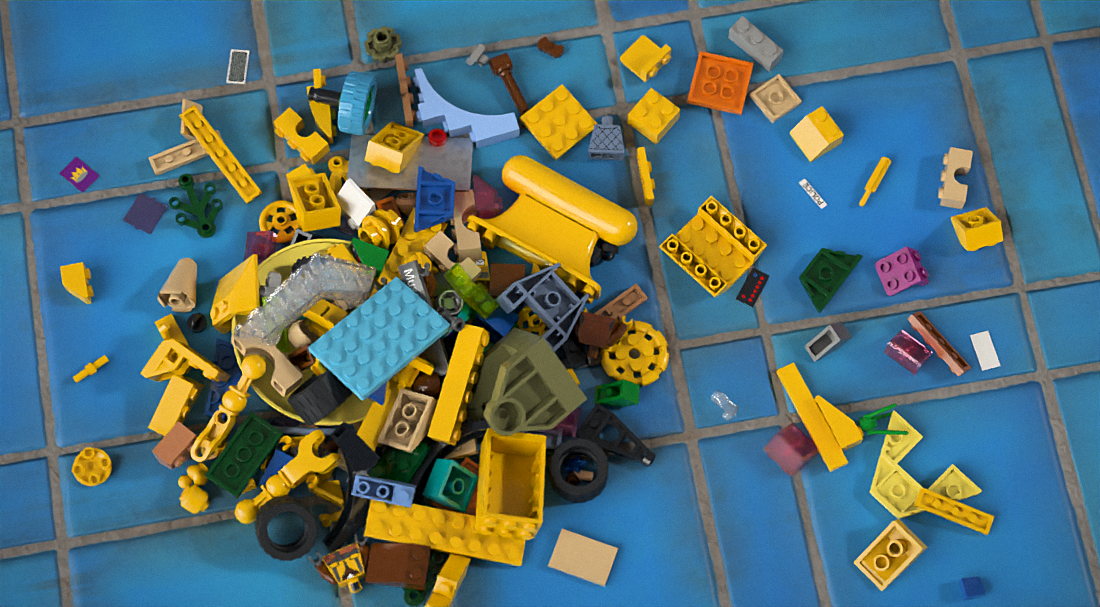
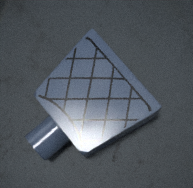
[588,116,624,160]

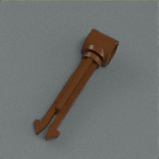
[488,52,530,128]

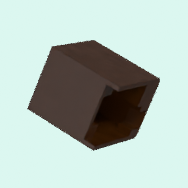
[489,263,525,306]

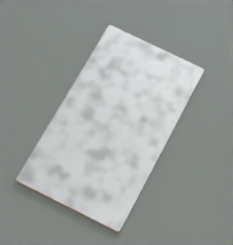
[347,134,473,192]

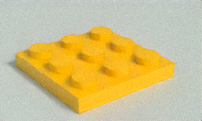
[520,84,597,161]

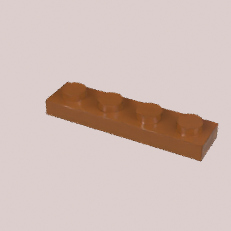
[907,311,971,376]

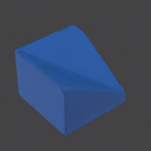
[959,577,986,601]

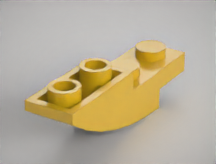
[307,69,337,144]

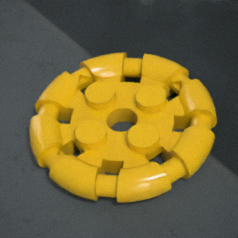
[600,321,669,387]

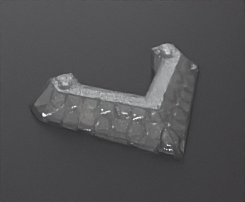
[234,253,377,348]

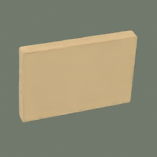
[548,529,618,587]

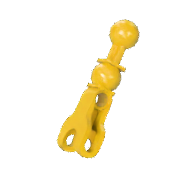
[190,354,266,462]
[235,430,342,524]

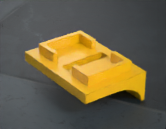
[300,295,348,330]

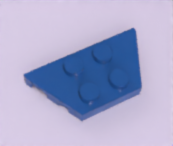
[414,166,456,232]

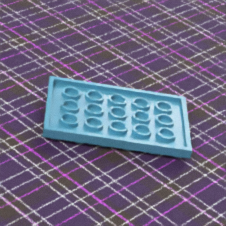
[308,277,451,401]

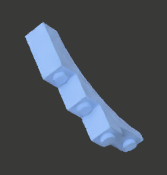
[412,68,520,148]

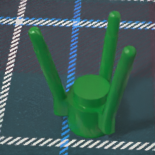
[858,403,908,435]

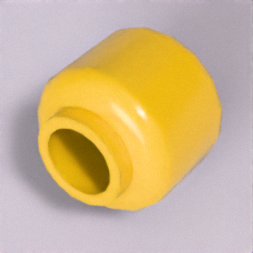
[179,485,210,514]

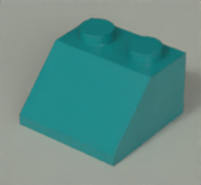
[422,459,478,513]

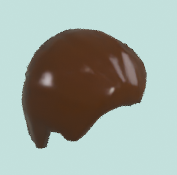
[413,372,441,400]

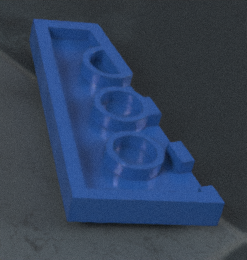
[205,338,243,422]

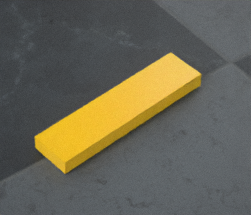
[913,487,995,535]

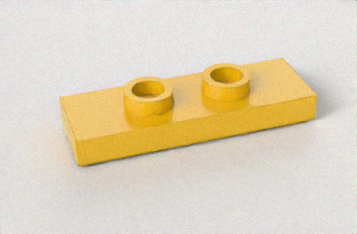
[636,147,655,206]

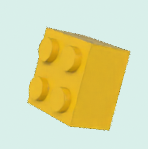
[627,88,680,144]

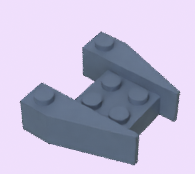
[495,263,589,352]

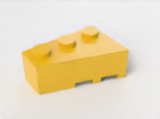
[148,375,205,436]

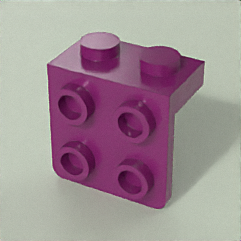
[875,246,929,296]

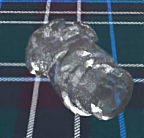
[710,390,738,421]

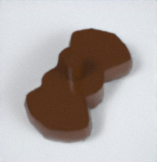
[537,37,564,59]

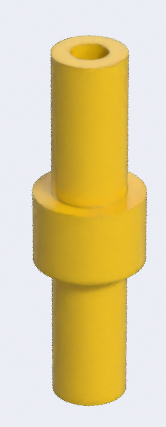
[72,355,109,383]

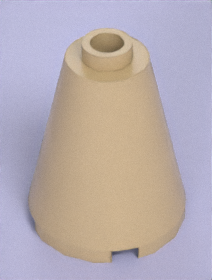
[157,258,197,313]

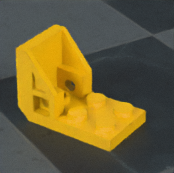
[140,339,231,382]

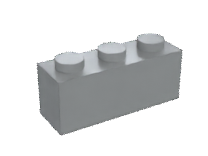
[728,16,784,72]

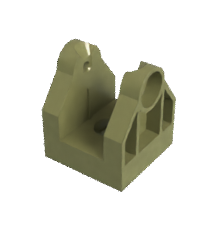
[466,327,587,436]

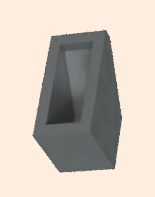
[804,322,852,362]

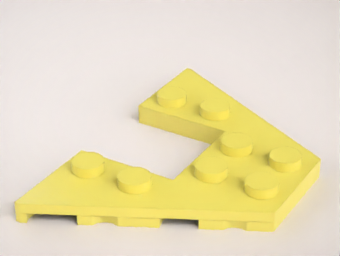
[869,411,982,519]

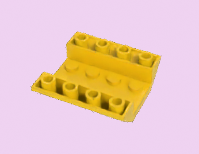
[659,196,767,297]

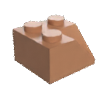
[152,421,201,470]

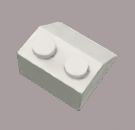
[336,178,376,230]

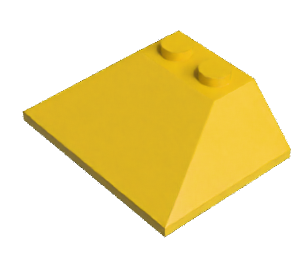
[210,254,260,334]

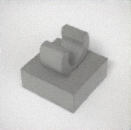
[465,44,489,67]

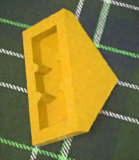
[308,480,345,509]

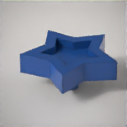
[565,455,587,473]

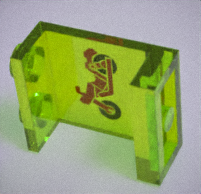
[443,263,499,319]

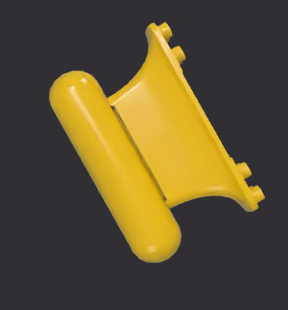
[466,154,638,304]

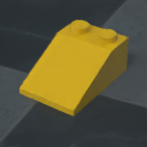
[365,121,425,174]
[288,173,341,232]
[853,519,928,591]

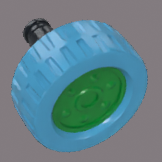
[308,71,377,136]

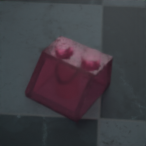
[473,175,503,219]
[763,423,819,476]

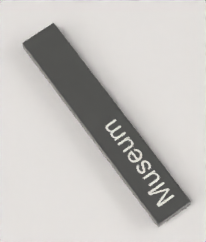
[398,260,450,377]

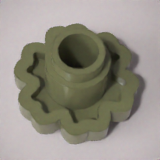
[364,26,402,63]

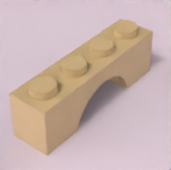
[450,189,482,262]
[231,321,303,397]

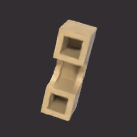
[938,147,973,209]
[424,230,482,291]

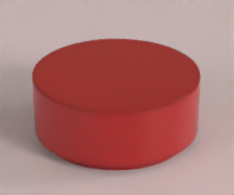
[428,128,447,147]

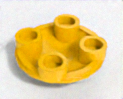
[72,447,112,486]

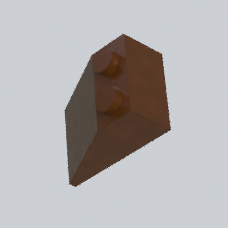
[365,543,431,591]

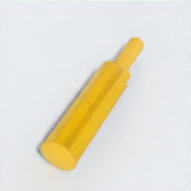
[859,157,892,207]

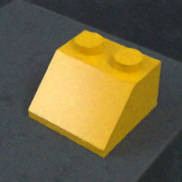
[789,106,844,162]
[951,207,1003,251]

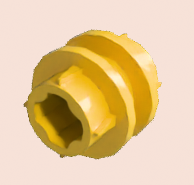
[358,209,403,249]

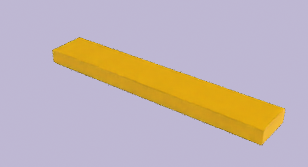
[179,104,262,204]
[776,362,848,472]

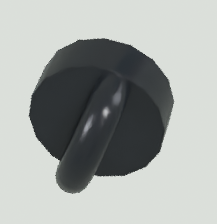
[600,243,619,262]
[187,313,207,333]

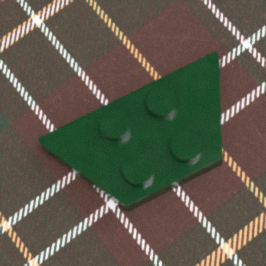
[799,248,863,313]

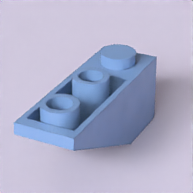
[352,475,416,508]

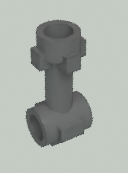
[435,306,465,331]

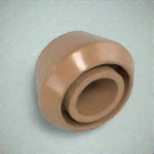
[395,192,416,215]

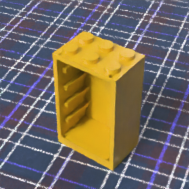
[475,428,546,540]

